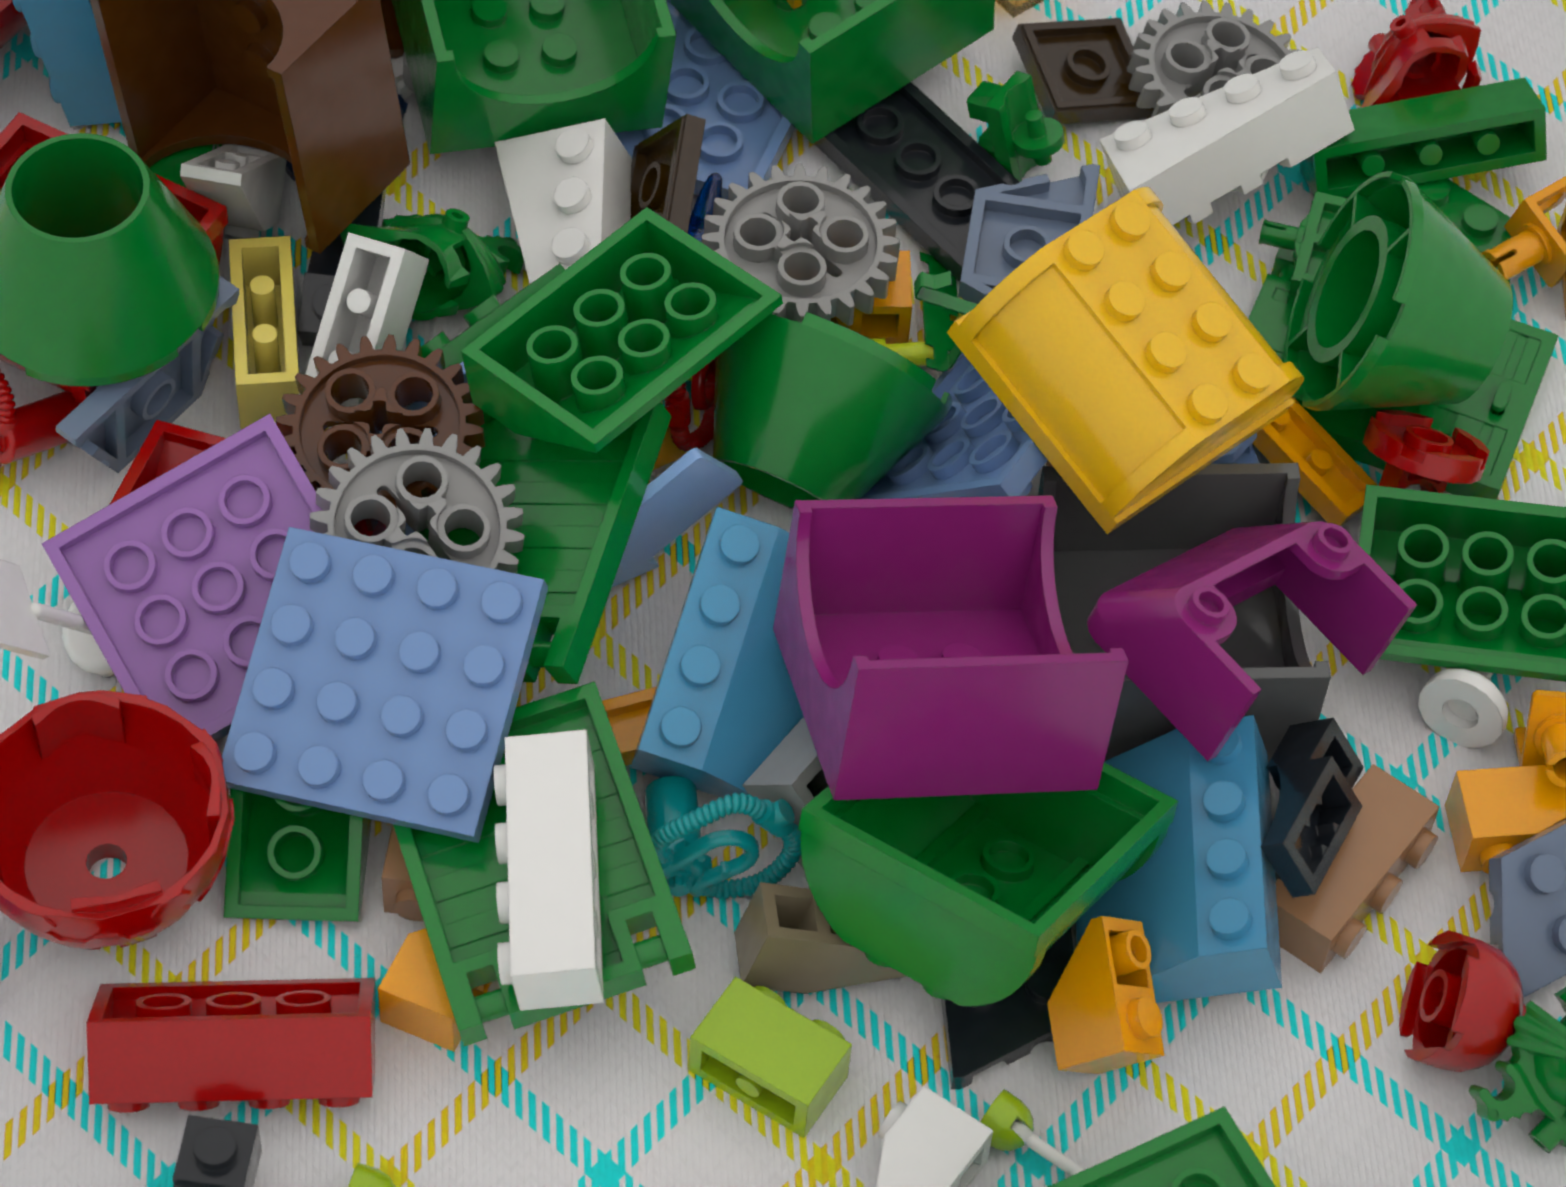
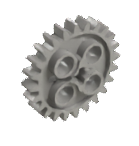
[1127,0,1301,117]
[701,163,900,326]
[310,428,524,574]

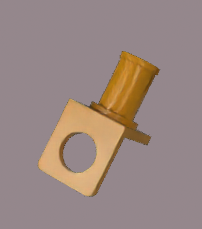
[1482,176,1566,288]
[1513,690,1566,788]

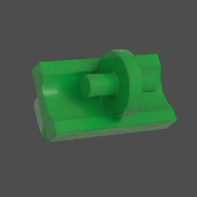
[966,71,1065,182]

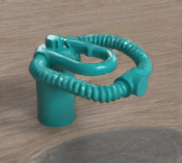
[644,776,801,899]

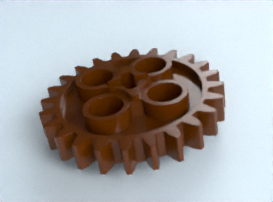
[276,334,486,531]

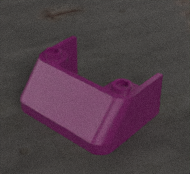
[1087,521,1417,761]

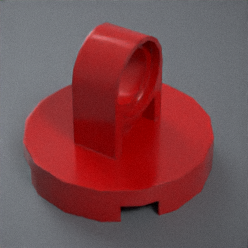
[1363,410,1490,493]

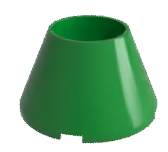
[0,133,220,387]
[1284,171,1513,411]
[713,312,953,509]

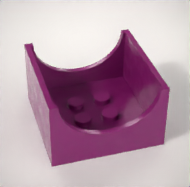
[773,495,1129,800]

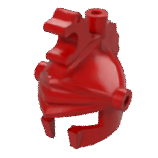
[1350,0,1482,107]

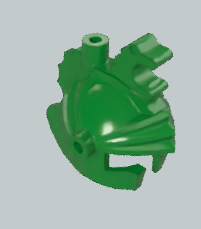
[340,208,524,321]
[1469,987,1566,1153]

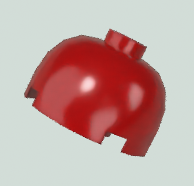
[1399,930,1526,1072]

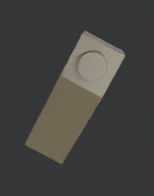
[734,882,906,994]

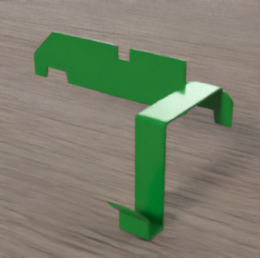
[914,252,977,372]

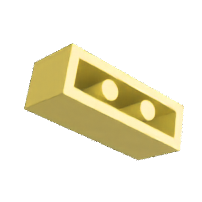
[229,236,300,430]

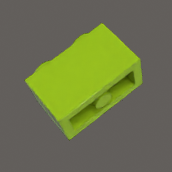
[688,976,852,1138]

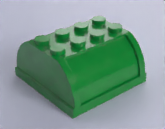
[798,762,1178,1006]

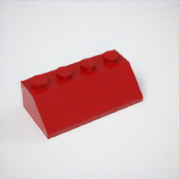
[86,978,375,1113]

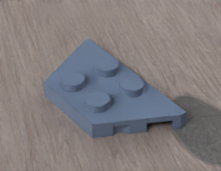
[958,164,1100,304]
[56,276,239,473]
[1489,819,1566,997]

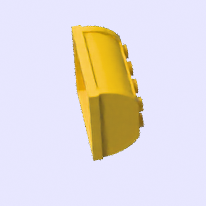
[946,187,1304,534]

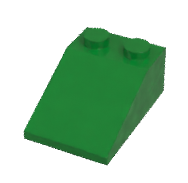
[224,788,372,922]

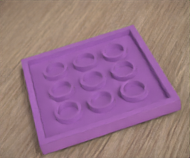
[42,414,324,742]

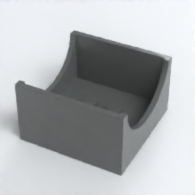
[1038,463,1331,762]

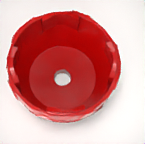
[0,690,235,950]

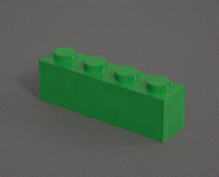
[1299,78,1547,197]

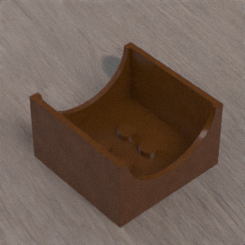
[90,0,410,254]

